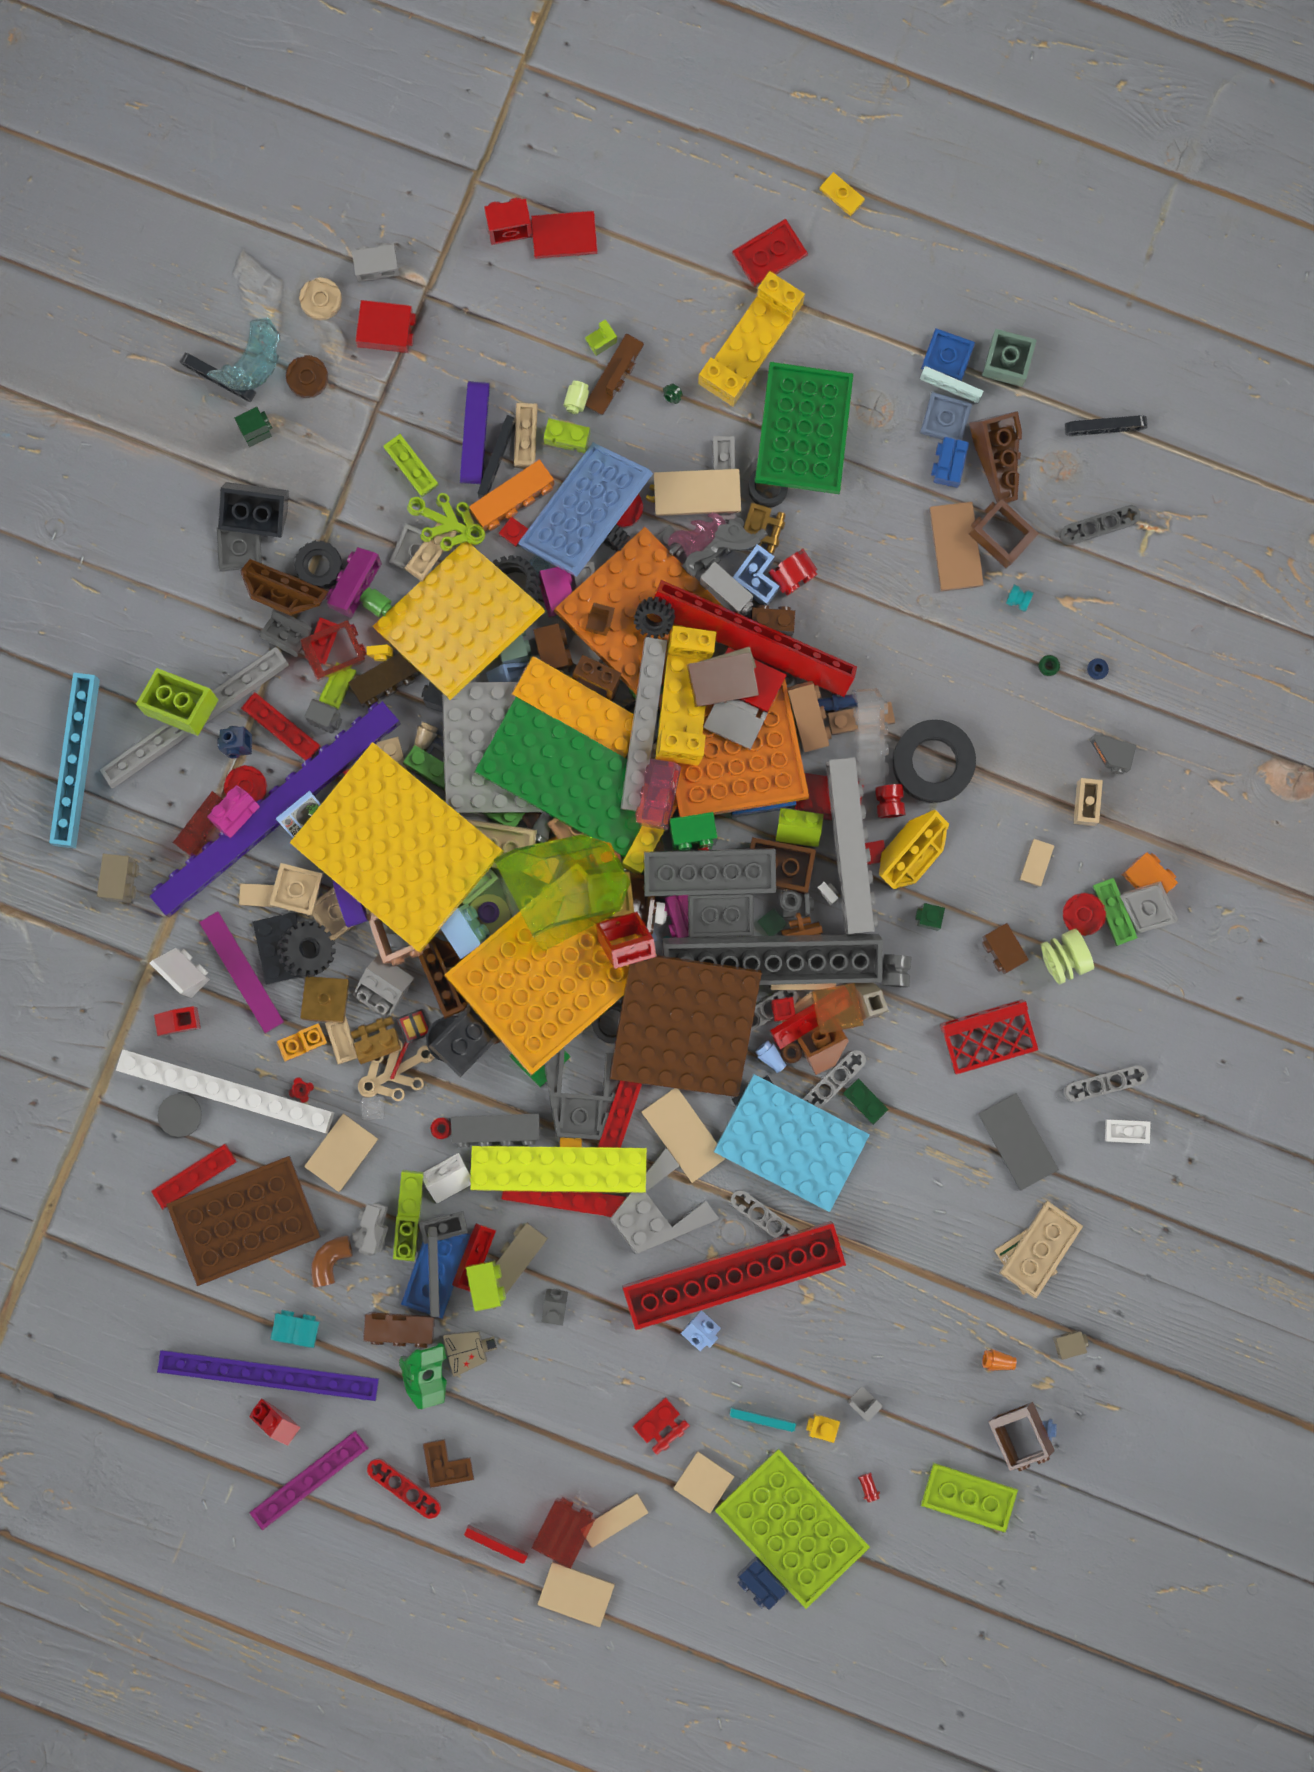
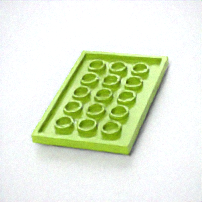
[714,1448,870,1609]

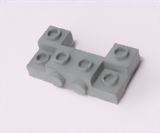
[353,1203,388,1256]

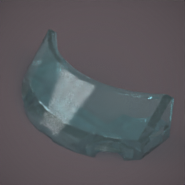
[207,317,280,390]

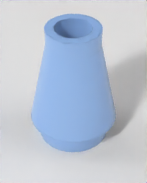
[755,1041,786,1073]

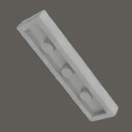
[713,436,735,522]

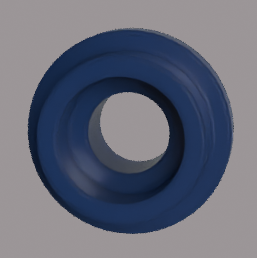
[1087,658,1109,680]

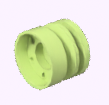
[1040,929,1094,985]

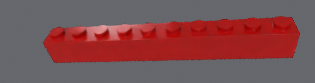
[652,580,857,697]

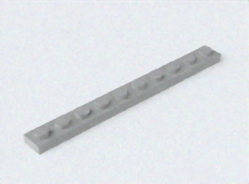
[100,647,289,789]

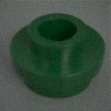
[663,383,683,404]
[1038,655,1060,676]

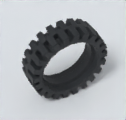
[493,555,541,601]

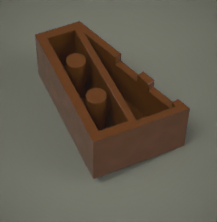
[363,1312,435,1348]

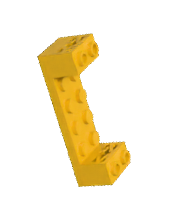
[698,271,805,407]
[655,626,716,766]

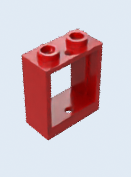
[595,912,656,969]

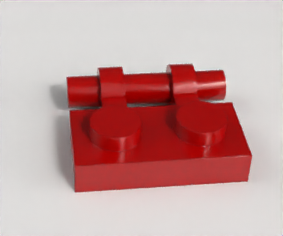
[633,1397,690,1455]

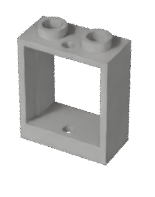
[700,562,753,617]

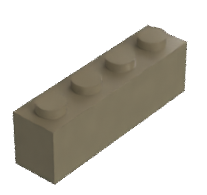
[493,1222,548,1310]

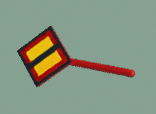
[390,1009,429,1080]

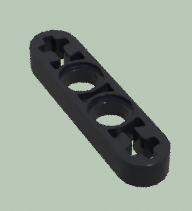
[180,352,256,402]
[1065,415,1148,436]

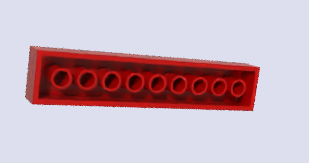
[622,1221,846,1331]

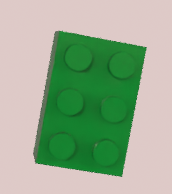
[669,812,718,851]

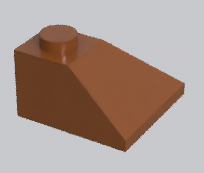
[796,1017,849,1075]

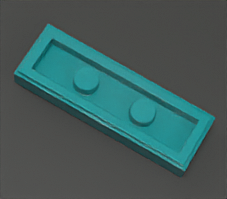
[729,1407,796,1432]

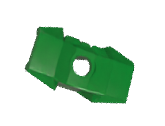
[399,1343,447,1409]

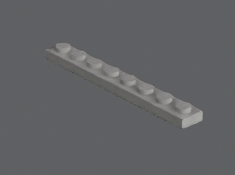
[621,637,667,812]

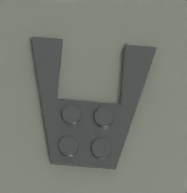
[544,1049,619,1140]

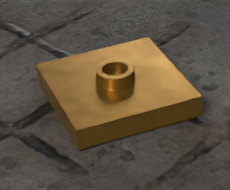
[300,976,349,1023]

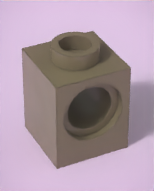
[1053,1330,1089,1360]

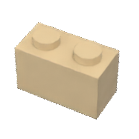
[1073,778,1103,826]

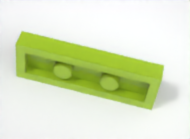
[383,434,439,497]

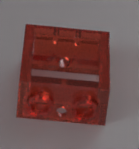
[300,620,367,682]

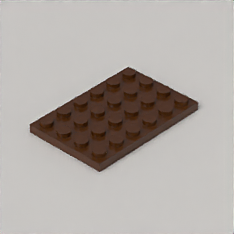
[166,1156,321,1286]

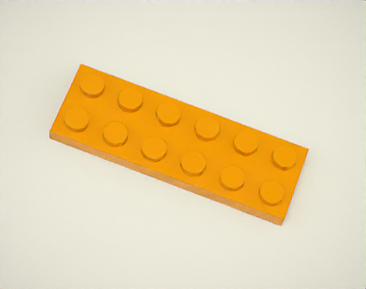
[511,656,634,758]

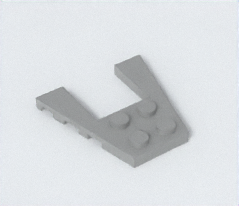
[610,1148,719,1254]

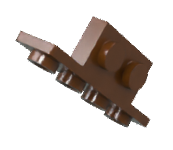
[585,334,644,415]
[630,872,657,935]

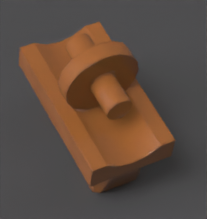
[781,913,823,936]

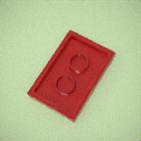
[531,211,598,259]
[732,219,808,288]
[725,647,786,713]

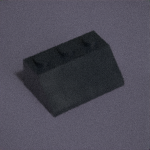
[218,482,289,538]

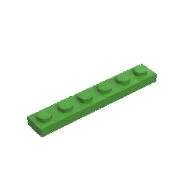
[403,745,525,827]

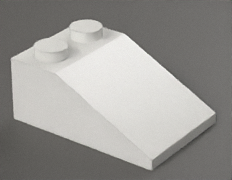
[149,948,210,998]

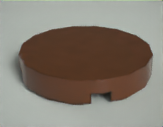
[286,355,328,398]

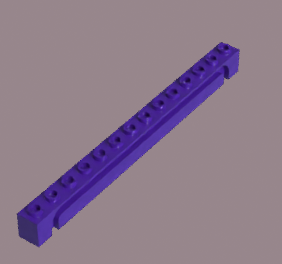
[149,701,401,918]

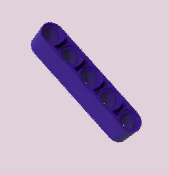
[460,381,490,485]

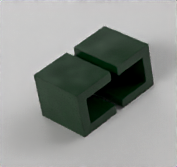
[234,407,273,448]

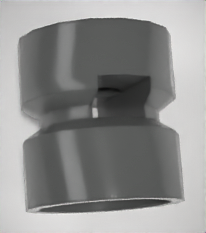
[881,954,912,988]

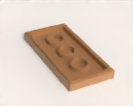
[929,502,984,591]

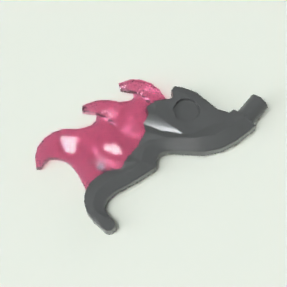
[668,513,768,577]

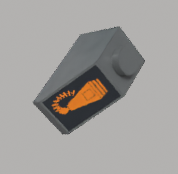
[1090,734,1137,774]

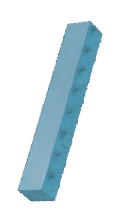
[49,673,100,849]

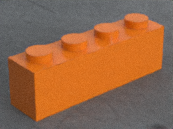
[469,459,555,532]

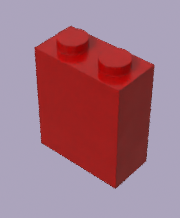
[356,300,416,353]

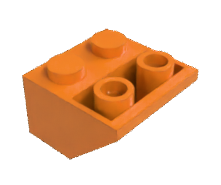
[1121,852,1178,894]

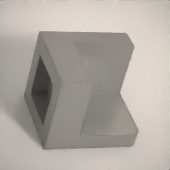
[847,1387,883,1422]

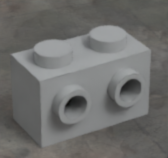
[352,243,400,282]

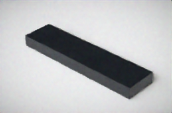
[477,415,515,499]

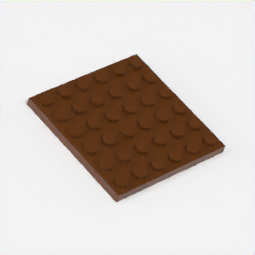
[610,955,762,1097]

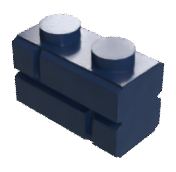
[737,1556,788,1610]

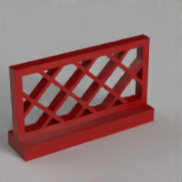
[940,999,1038,1075]

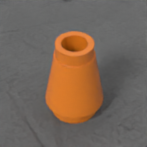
[982,1349,1017,1371]

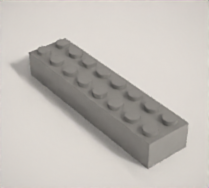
[826,757,878,934]

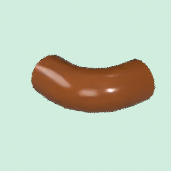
[311,1235,353,1288]

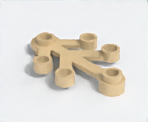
[358,1040,435,1101]

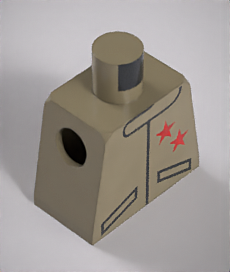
[443,1331,497,1377]

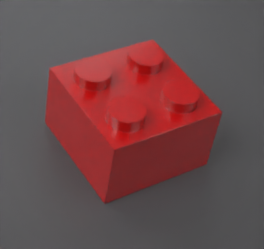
[484,198,532,245]

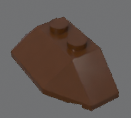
[241,559,328,615]
[418,936,469,1019]

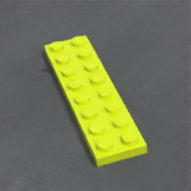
[470,1146,647,1193]

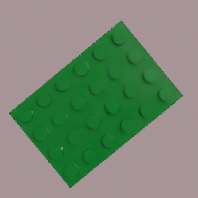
[755,362,854,495]

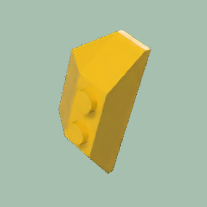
[879,810,949,889]

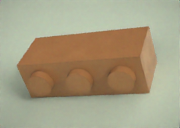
[787,681,832,752]

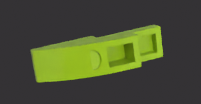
[393,1170,424,1261]

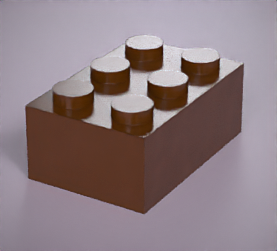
[750,837,816,894]

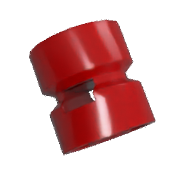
[875,784,906,819]

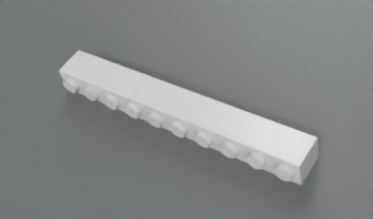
[116,1049,335,1133]

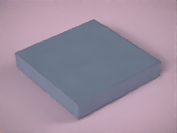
[920,392,973,440]

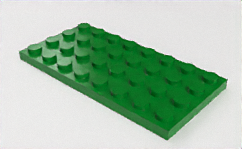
[474,697,667,857]

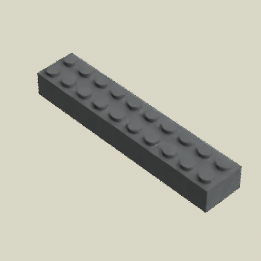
[662,934,883,985]

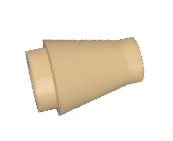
[414,722,438,751]

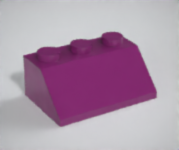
[326,547,382,619]

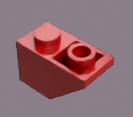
[154,1006,201,1036]
[249,1398,301,1446]

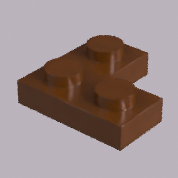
[423,1439,474,1488]

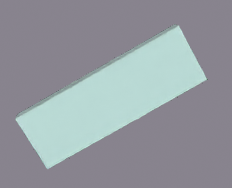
[920,366,983,403]

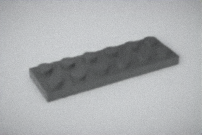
[644,848,776,896]

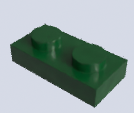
[842,1078,889,1125]

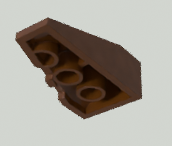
[969,411,1022,503]

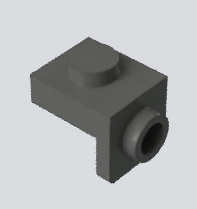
[541,1289,568,1326]

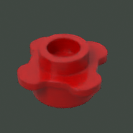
[289,1077,314,1103]

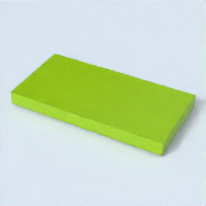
[921,1462,1018,1533]

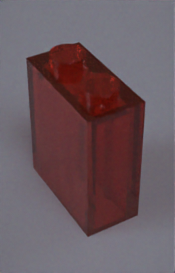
[531,1497,596,1569]

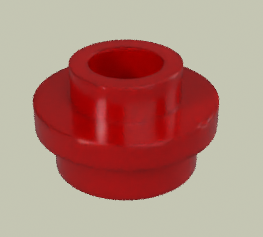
[430,1118,451,1139]

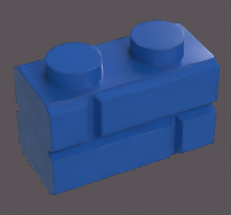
[931,437,969,488]

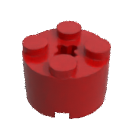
[768,548,818,596]

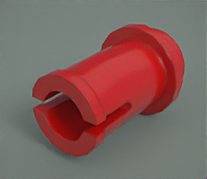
[858,1473,880,1503]

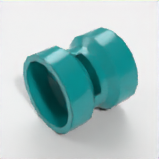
[1005,584,1034,612]

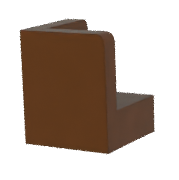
[585,603,615,636]

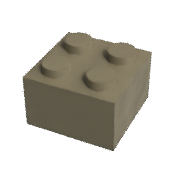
[97,853,139,904]

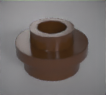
[780,1042,802,1064]

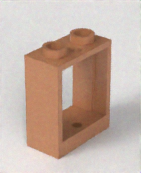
[367,912,430,966]

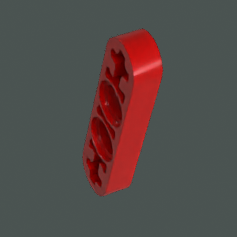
[367,1458,441,1519]

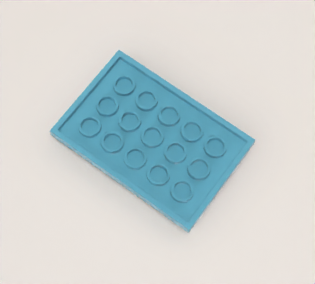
[713,1074,870,1212]

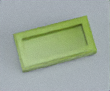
[319,662,357,710]

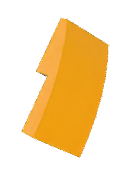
[276,1023,327,1062]

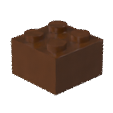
[533,623,573,674]

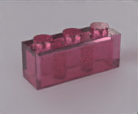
[635,759,681,830]

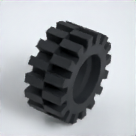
[602,524,630,552]
[634,597,675,639]

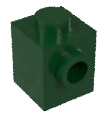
[915,903,945,931]

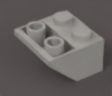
[352,954,414,1018]

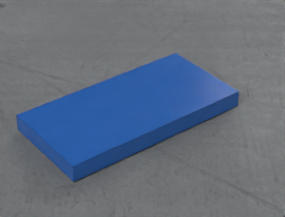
[401,1233,471,1319]

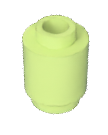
[563,381,589,414]

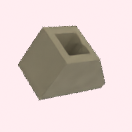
[846,983,889,1022]

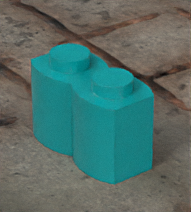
[270,1310,320,1348]

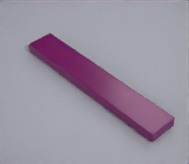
[199,911,284,1033]
[249,1430,369,1530]

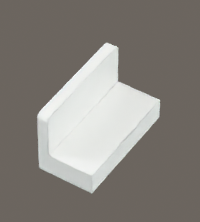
[423,1153,471,1203]

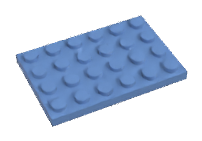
[518,442,653,577]

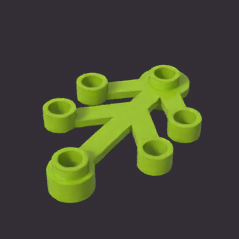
[407,493,485,551]

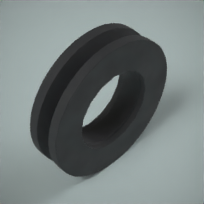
[893,720,976,803]

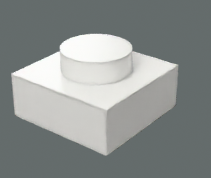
[817,882,838,906]
[652,902,667,929]

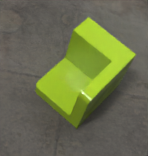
[585,319,617,356]

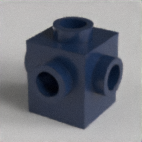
[217,726,252,759]

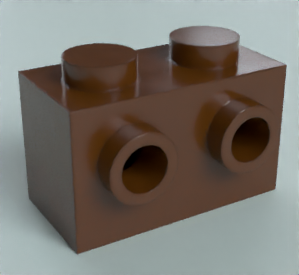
[751,605,796,636]

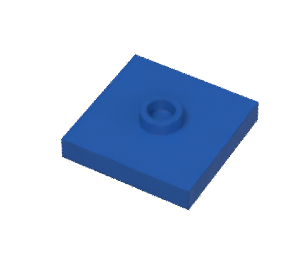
[921,328,975,381]

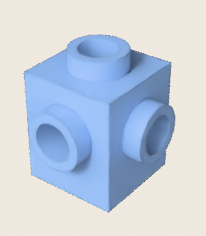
[681,1310,721,1351]

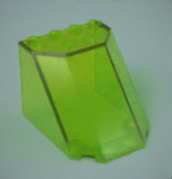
[493,834,631,951]

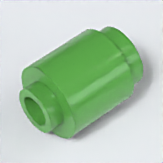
[359,587,392,618]

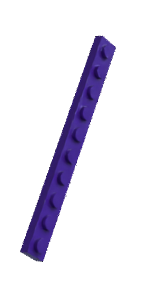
[157,1350,379,1401]

